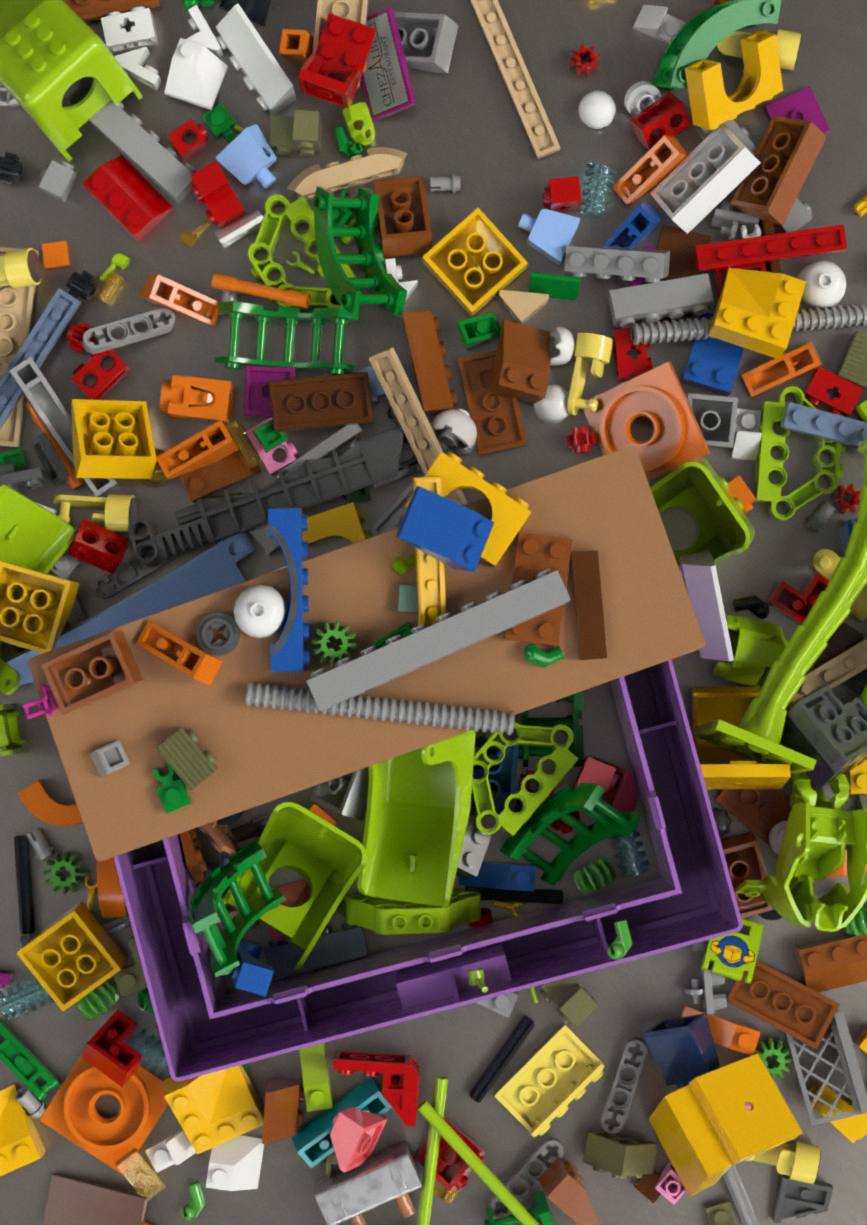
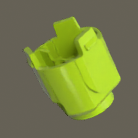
[713,614,790,687]

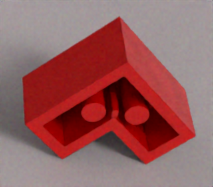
[190,161,246,229]
[765,573,829,625]
[82,1009,143,1087]

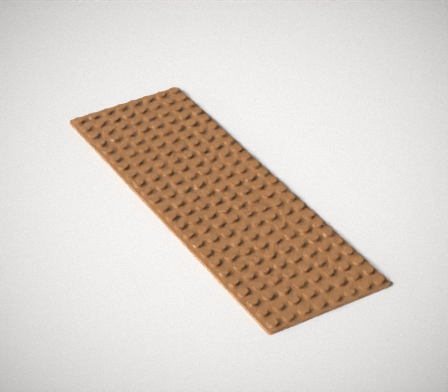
[28,446,705,861]

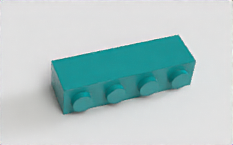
[291,1076,392,1168]

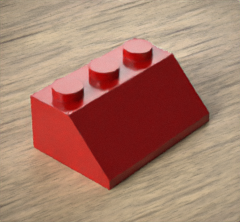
[82,155,173,242]

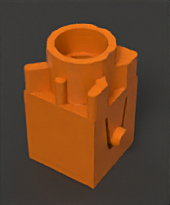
[160,375,235,426]

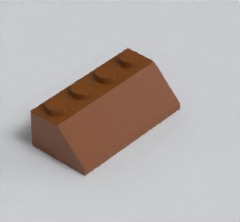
[730,115,826,226]
[402,311,457,417]
[794,933,867,993]

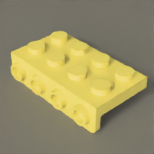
[494,1023,605,1138]

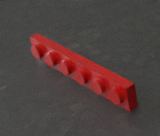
[694,224,847,272]

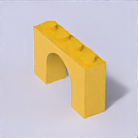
[685,30,783,130]
[405,451,531,567]
[303,503,370,545]
[808,1028,867,1143]

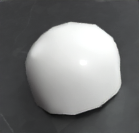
[578,90,616,129]
[550,327,575,365]
[534,384,570,424]

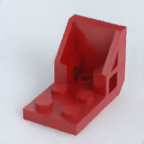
[298,13,377,109]
[333,1051,419,1126]

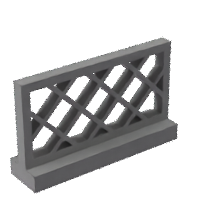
[786,1011,867,1126]

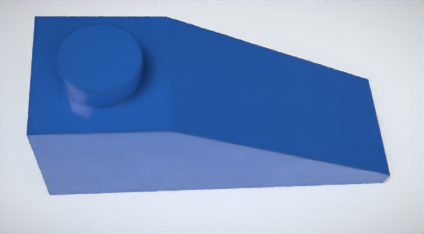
[603,201,664,248]
[459,861,536,891]

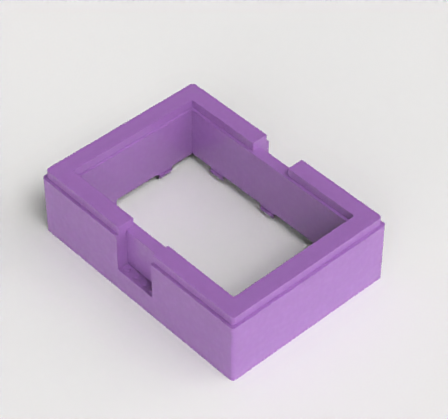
[114,659,743,1081]

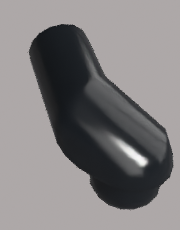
[733,595,770,619]

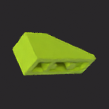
[299,1043,334,1112]

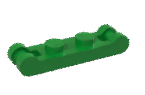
[0,1019,61,1101]

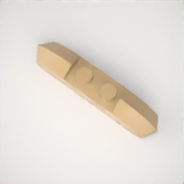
[287,147,407,201]

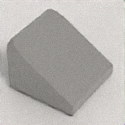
[90,740,130,778]

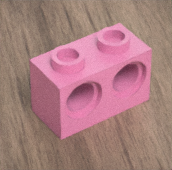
[245,417,299,476]

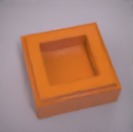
[42,241,71,270]

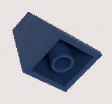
[643,1013,720,1088]

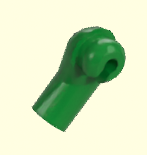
[333,127,363,158]
[523,644,565,668]

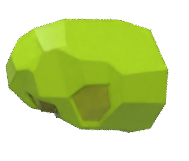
[342,102,375,147]

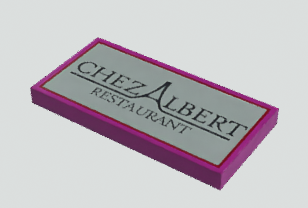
[361,8,417,121]

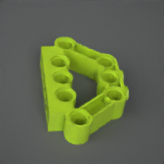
[248,194,356,309]
[754,386,845,522]
[472,722,579,837]
[345,888,481,935]

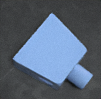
[215,124,277,189]
[518,208,581,266]

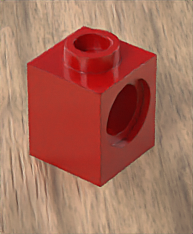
[167,119,208,162]

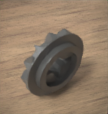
[197,613,240,656]

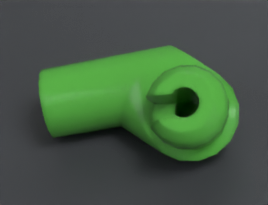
[607,920,632,960]
[181,1181,205,1220]

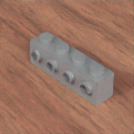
[565,243,670,283]
[608,273,714,328]

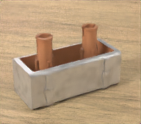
[314,1142,422,1225]

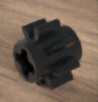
[0,152,24,185]
[66,270,97,302]

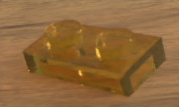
[226,420,260,473]
[115,1147,166,1200]

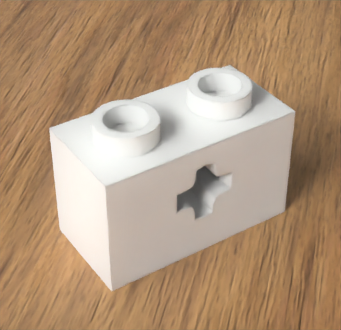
[101,7,158,54]

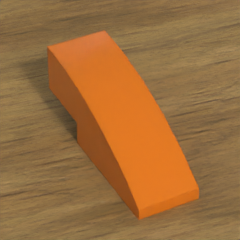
[741,342,823,397]

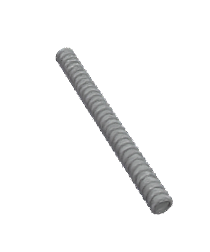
[631,304,867,346]
[245,682,515,735]

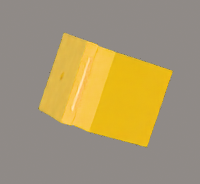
[691,686,791,789]
[648,1053,803,1197]

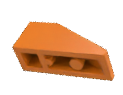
[612,135,689,206]
[140,274,220,327]
[156,420,238,480]
[136,620,223,685]
[681,1005,760,1056]

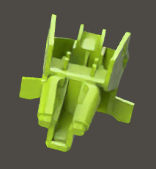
[736,772,867,932]

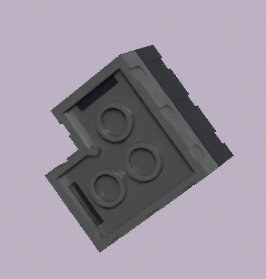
[780,685,867,790]

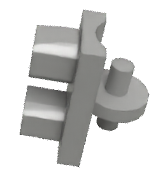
[710,201,759,241]
[685,966,727,1015]

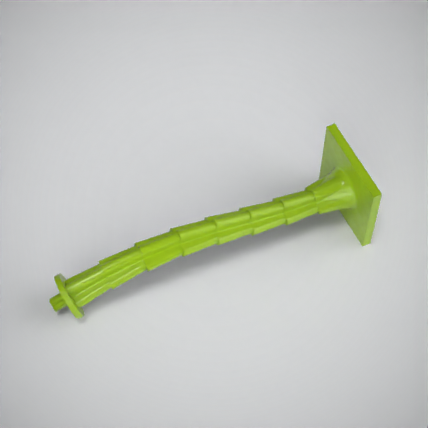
[693,440,867,774]

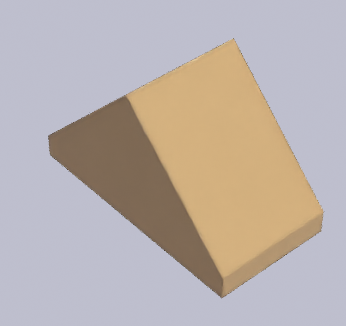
[498,290,549,324]

